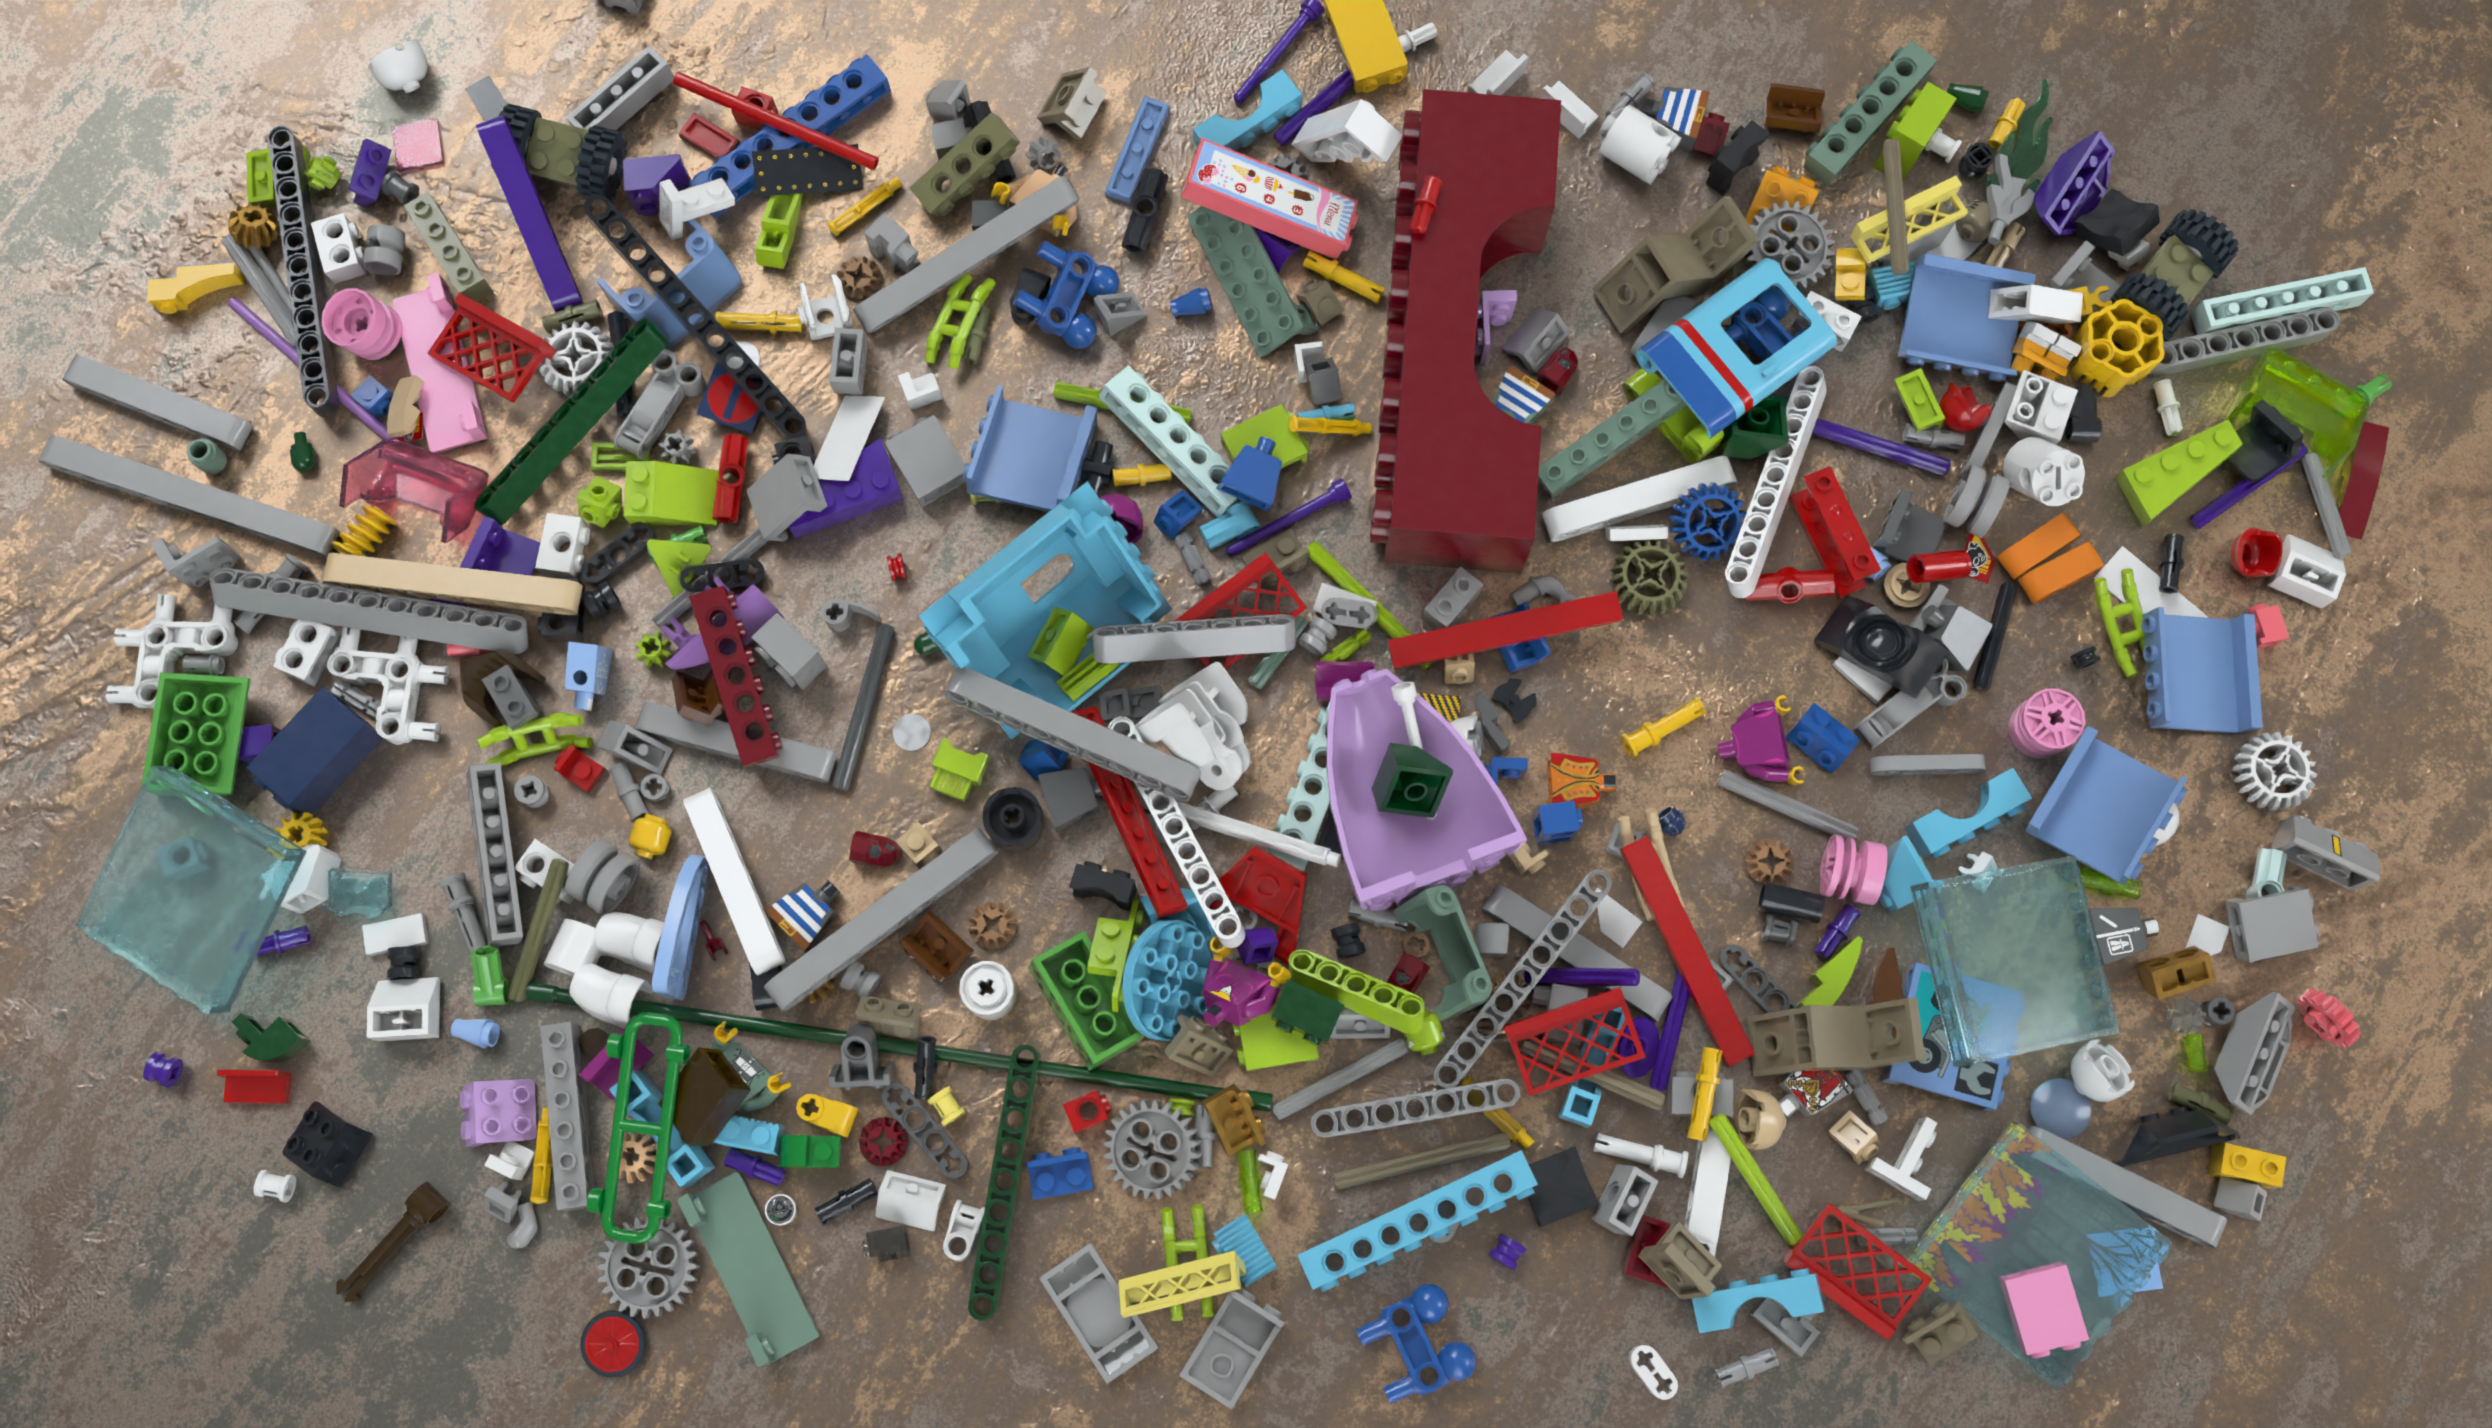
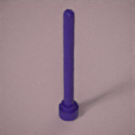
[1233,0,1324,103]
[1225,478,1352,556]

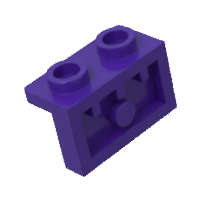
[348,139,392,207]

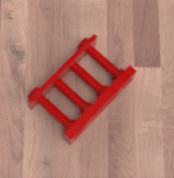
[1789,466,1881,600]

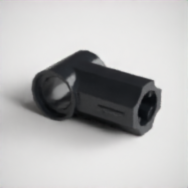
[2065,385,2102,443]

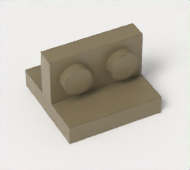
[1037,67,1107,139]
[1638,1222,1723,1300]

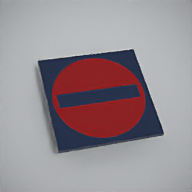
[696,363,763,435]

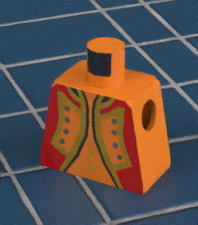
[1547,753,1616,809]

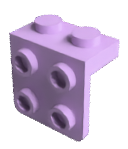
[460,1079,537,1147]

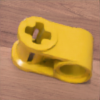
[796,1094,858,1138]

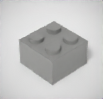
[752,613,828,691]

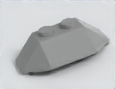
[2214,992,2295,1115]

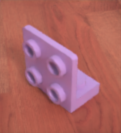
[1475,290,1517,364]

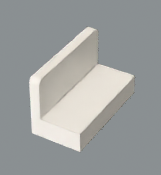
[1468,50,1529,95]
[1540,81,1599,139]
[876,1170,946,1231]

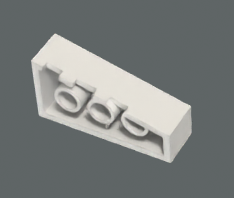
[1291,99,1403,162]

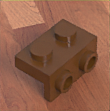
[1764,83,1825,133]
[671,669,724,726]
[899,911,974,982]

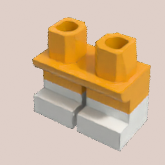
[2011,321,2082,381]

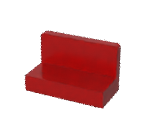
[217,1070,291,1104]

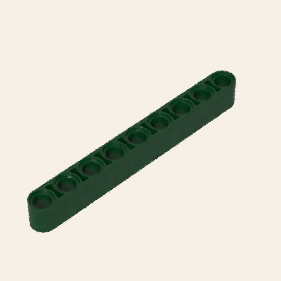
[474,318,669,526]
[968,1045,1041,1321]

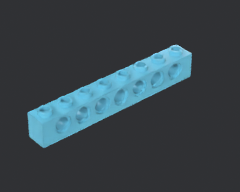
[1297,1150,1538,1292]

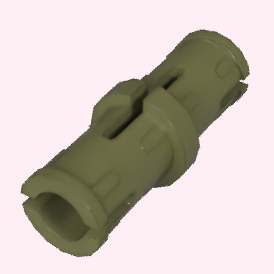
[542,299,603,334]
[961,306,991,365]
[2167,1082,2234,1125]

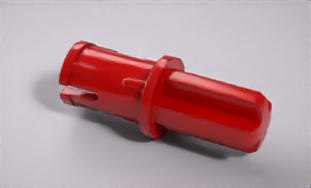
[1410,176,1443,234]

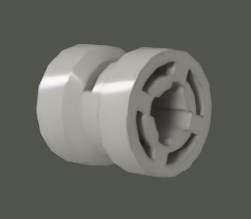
[1298,616,1338,657]
[840,961,882,998]

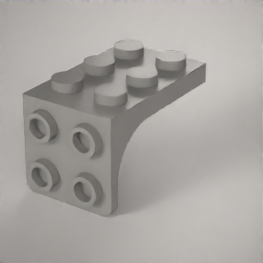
[1179,1288,1285,1410]

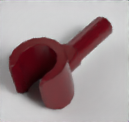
[699,920,728,961]

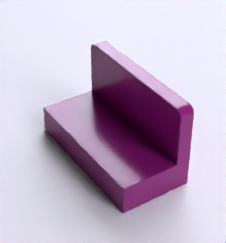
[1314,661,1374,700]
[579,1028,654,1099]

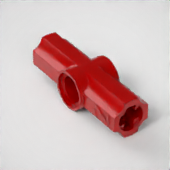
[712,434,749,524]
[1744,567,1835,604]

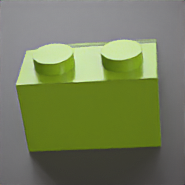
[623,461,718,527]

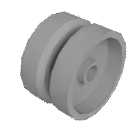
[1943,464,2010,538]
[565,838,640,916]

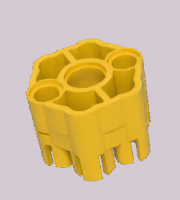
[2070,299,2164,398]

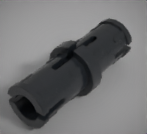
[2159,533,2185,594]
[913,1036,938,1100]
[815,1178,878,1225]

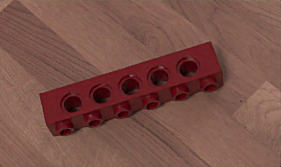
[689,585,783,768]

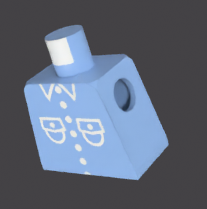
[565,642,613,711]

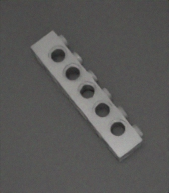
[466,763,523,947]
[540,1021,595,1211]

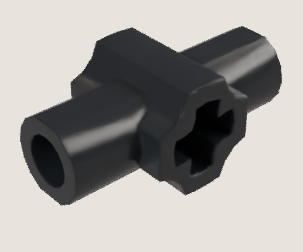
[1080,441,1114,498]

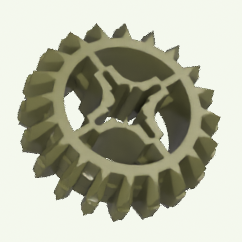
[1610,539,1689,616]

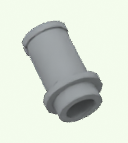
[182,654,225,676]

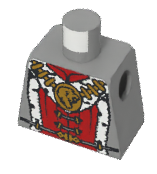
[1778,1070,1853,1119]

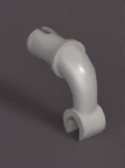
[1509,575,1578,607]

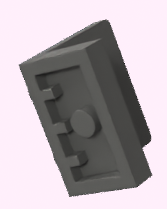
[1873,489,1947,563]

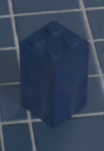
[246,687,383,815]

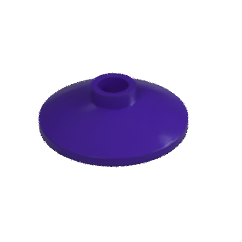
[1617,1017,1660,1078]

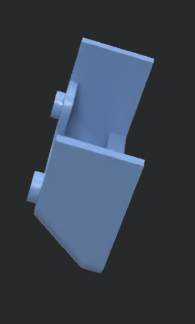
[597,219,742,349]

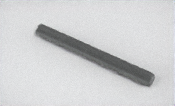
[832,623,894,791]

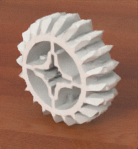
[539,321,614,397]
[2232,732,2317,811]

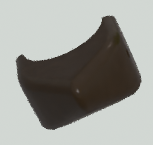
[460,651,546,728]

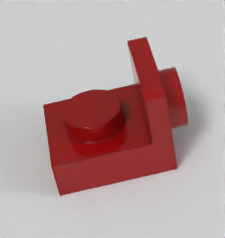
[554,745,607,793]

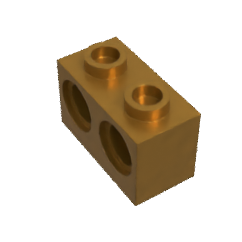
[2137,946,2217,1000]

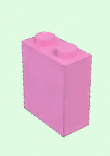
[1998,1262,2089,1358]

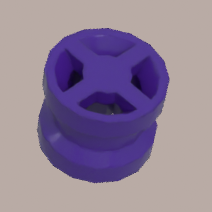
[143,1052,183,1088]
[1488,1233,1527,1271]

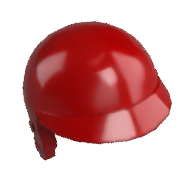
[1939,382,1992,432]
[2229,527,2283,577]

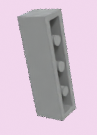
[565,46,674,131]

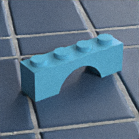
[1193,69,1302,151]
[1905,768,2032,859]
[1558,1007,1625,1128]
[609,1070,715,1187]
[1692,1268,1825,1334]

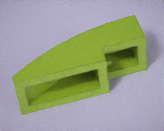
[755,193,803,269]
[1797,936,1863,1007]

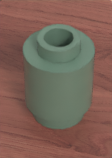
[187,438,227,475]

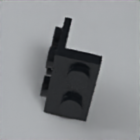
[2226,399,2303,483]
[282,1101,373,1188]

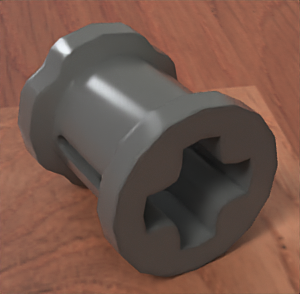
[380,171,420,205]
[1761,914,1798,947]
[2197,997,2235,1027]

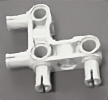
[106,594,238,710]
[327,627,450,745]

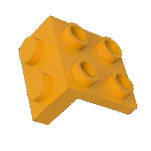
[1745,165,1819,235]

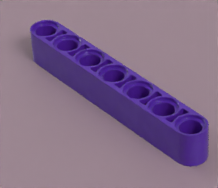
[476,115,583,312]

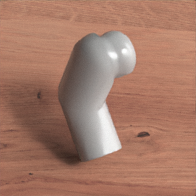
[507,1202,538,1249]

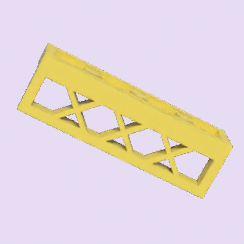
[1850,176,1968,264]
[1119,1251,1246,1318]

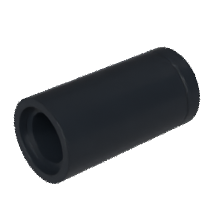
[1758,882,1825,924]

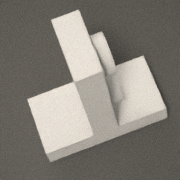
[659,178,735,240]
[1864,1117,1937,1201]

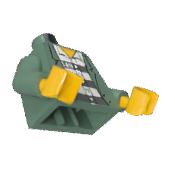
[711,1021,791,1112]

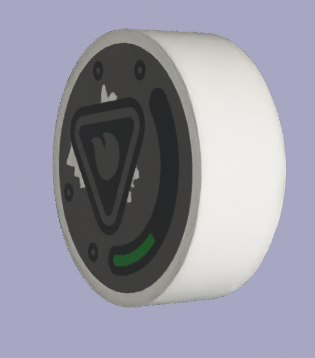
[765,1194,797,1226]

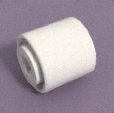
[959,961,1018,1020]

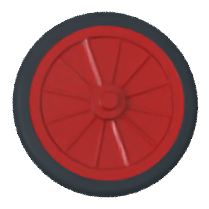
[580,1310,646,1378]

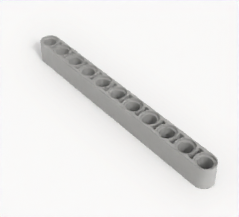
[38,434,340,558]
[209,568,529,654]

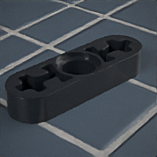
[581,522,657,587]
[678,558,765,592]

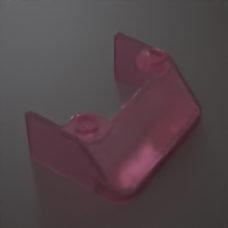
[339,439,489,543]

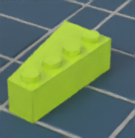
[2115,419,2243,528]

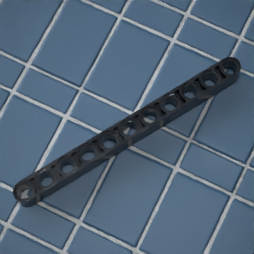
[268,126,339,417]
[584,194,806,440]

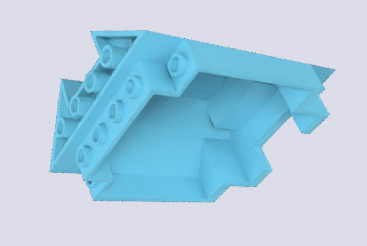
[919,481,1172,740]

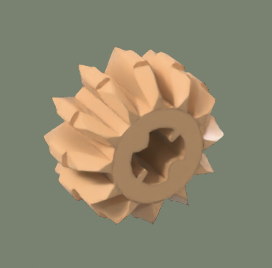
[607,1133,657,1184]

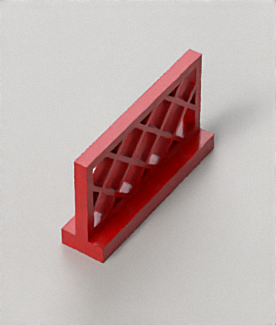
[427,293,557,403]
[1173,552,1307,670]
[1504,986,1646,1096]
[1784,1202,1933,1341]

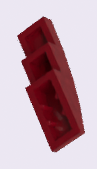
[2335,420,2389,540]

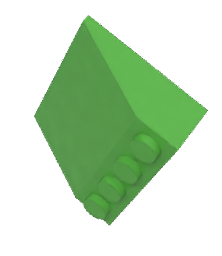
[141,672,251,797]

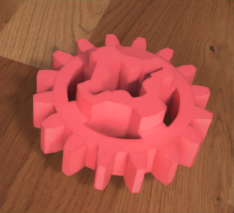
[2297,988,2361,1048]

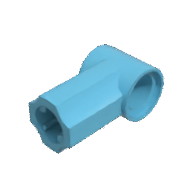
[1199,501,1261,551]

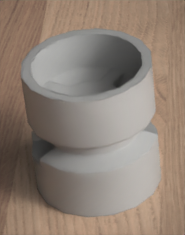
[362,224,406,276]

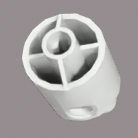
[1599,104,1682,185]
[2003,437,2085,506]

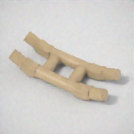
[1618,808,1686,921]

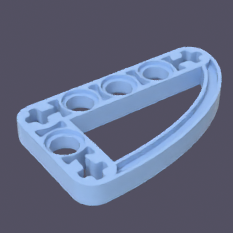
[652,854,709,1001]

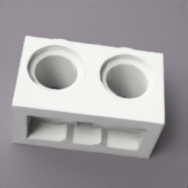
[311,213,367,284]
[1791,291,1862,352]
[273,619,341,687]
[514,839,574,905]

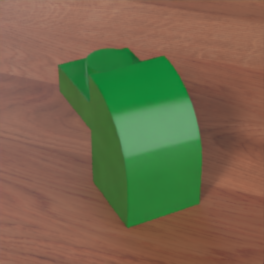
[779,1135,842,1169]

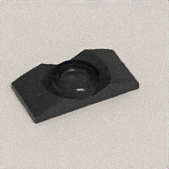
[1814,595,1948,699]

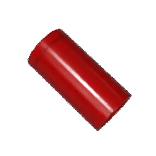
[1906,550,1972,583]

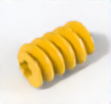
[332,505,398,557]

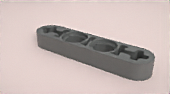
[1718,944,1799,1014]
[881,1082,969,1179]

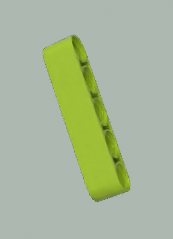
[1288,949,1425,1034]

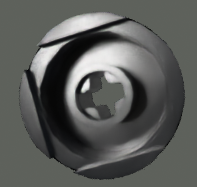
[983,787,1045,852]

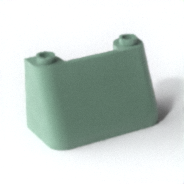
[1393,885,1492,1022]

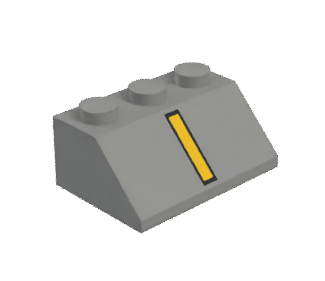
[2270,815,2380,891]

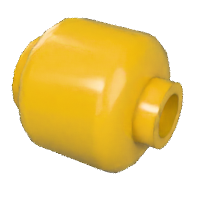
[628,814,672,860]

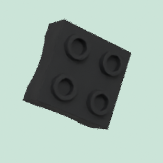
[1706,120,1769,196]
[2075,189,2160,256]
[1070,861,1137,912]
[1527,1146,1599,1228]

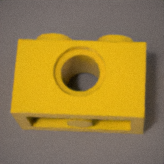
[2207,1143,2286,1189]

